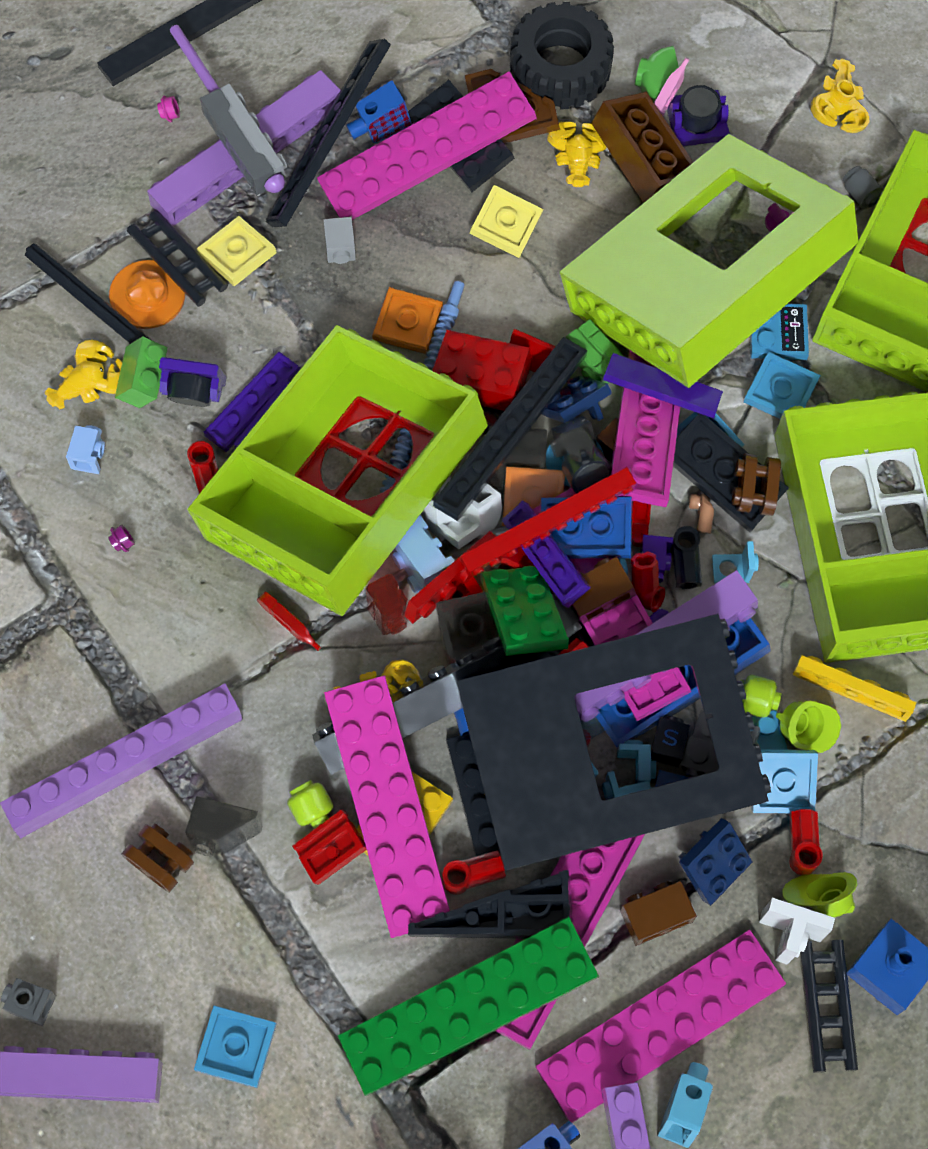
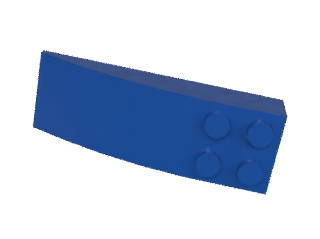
[595,618,771,749]

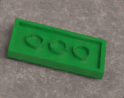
[481,566,569,656]

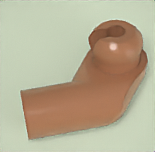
[689,493,714,534]

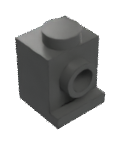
[1,978,56,1026]

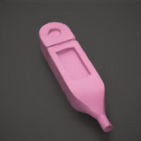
[654,58,689,116]

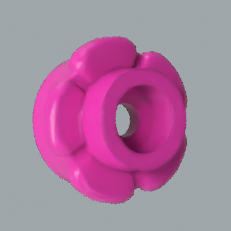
[157,95,180,122]

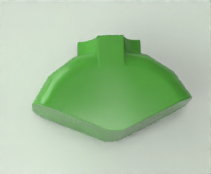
[635,46,679,102]

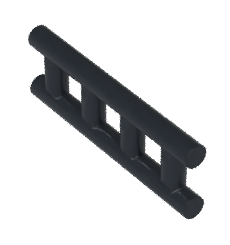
[127,210,228,307]
[800,940,858,1073]

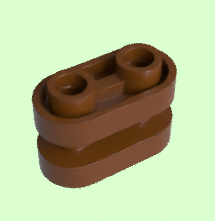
[731,453,781,516]
[121,823,194,893]

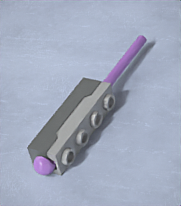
[170,25,287,196]

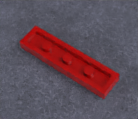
[404,531,496,624]

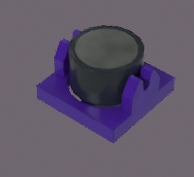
[667,85,730,147]
[159,357,227,407]

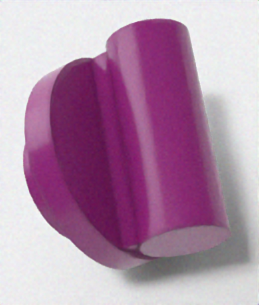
[765,203,790,232]

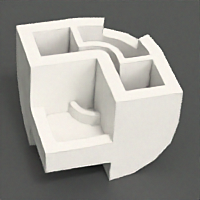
[421,476,502,549]

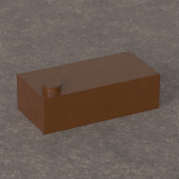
[591,92,693,203]

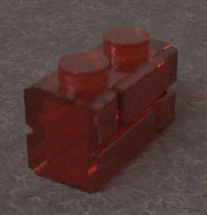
[366,574,409,635]

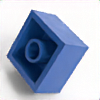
[847,918,928,1015]

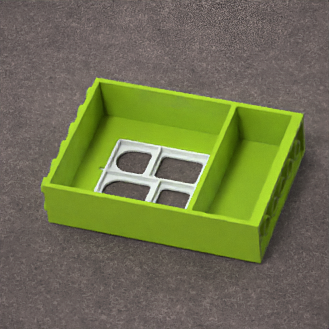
[774,392,928,663]

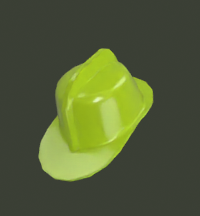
[775,701,841,753]
[782,872,858,918]

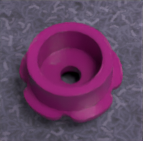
[108,524,135,552]

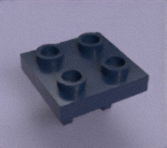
[541,376,612,432]
[678,818,753,906]

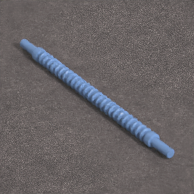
[380,281,465,493]

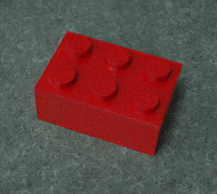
[432,330,531,411]

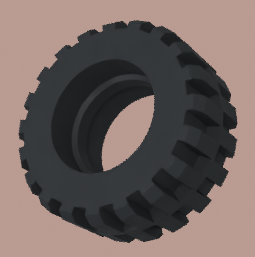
[510,2,614,110]

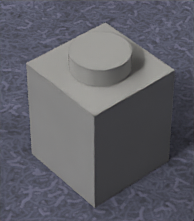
[324,217,356,264]

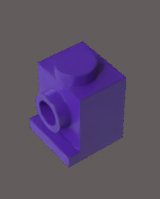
[640,535,673,583]

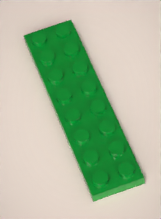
[338,917,599,1096]

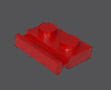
[292,810,367,885]

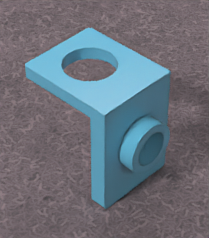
[712,541,759,584]

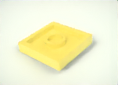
[469,185,544,258]
[197,216,276,286]

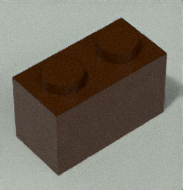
[573,557,637,624]
[620,881,697,946]

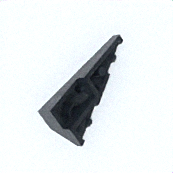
[408,870,572,939]

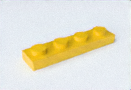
[792,655,917,722]

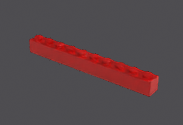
[459,467,636,576]

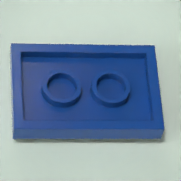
[541,497,632,559]

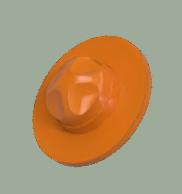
[109,260,186,329]

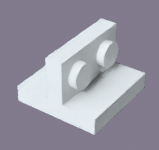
[759,898,835,964]

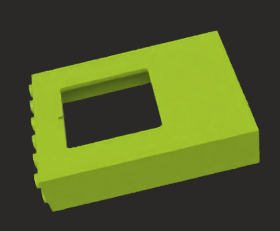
[560,134,859,388]

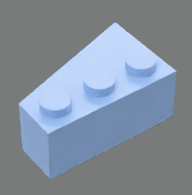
[392,515,455,594]

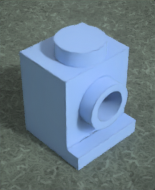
[66,425,105,474]

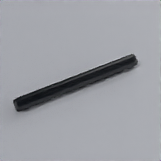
[25,243,151,344]

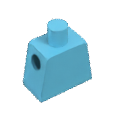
[657,1062,713,1148]

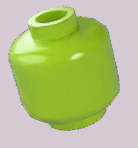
[740,675,782,718]
[287,780,334,829]

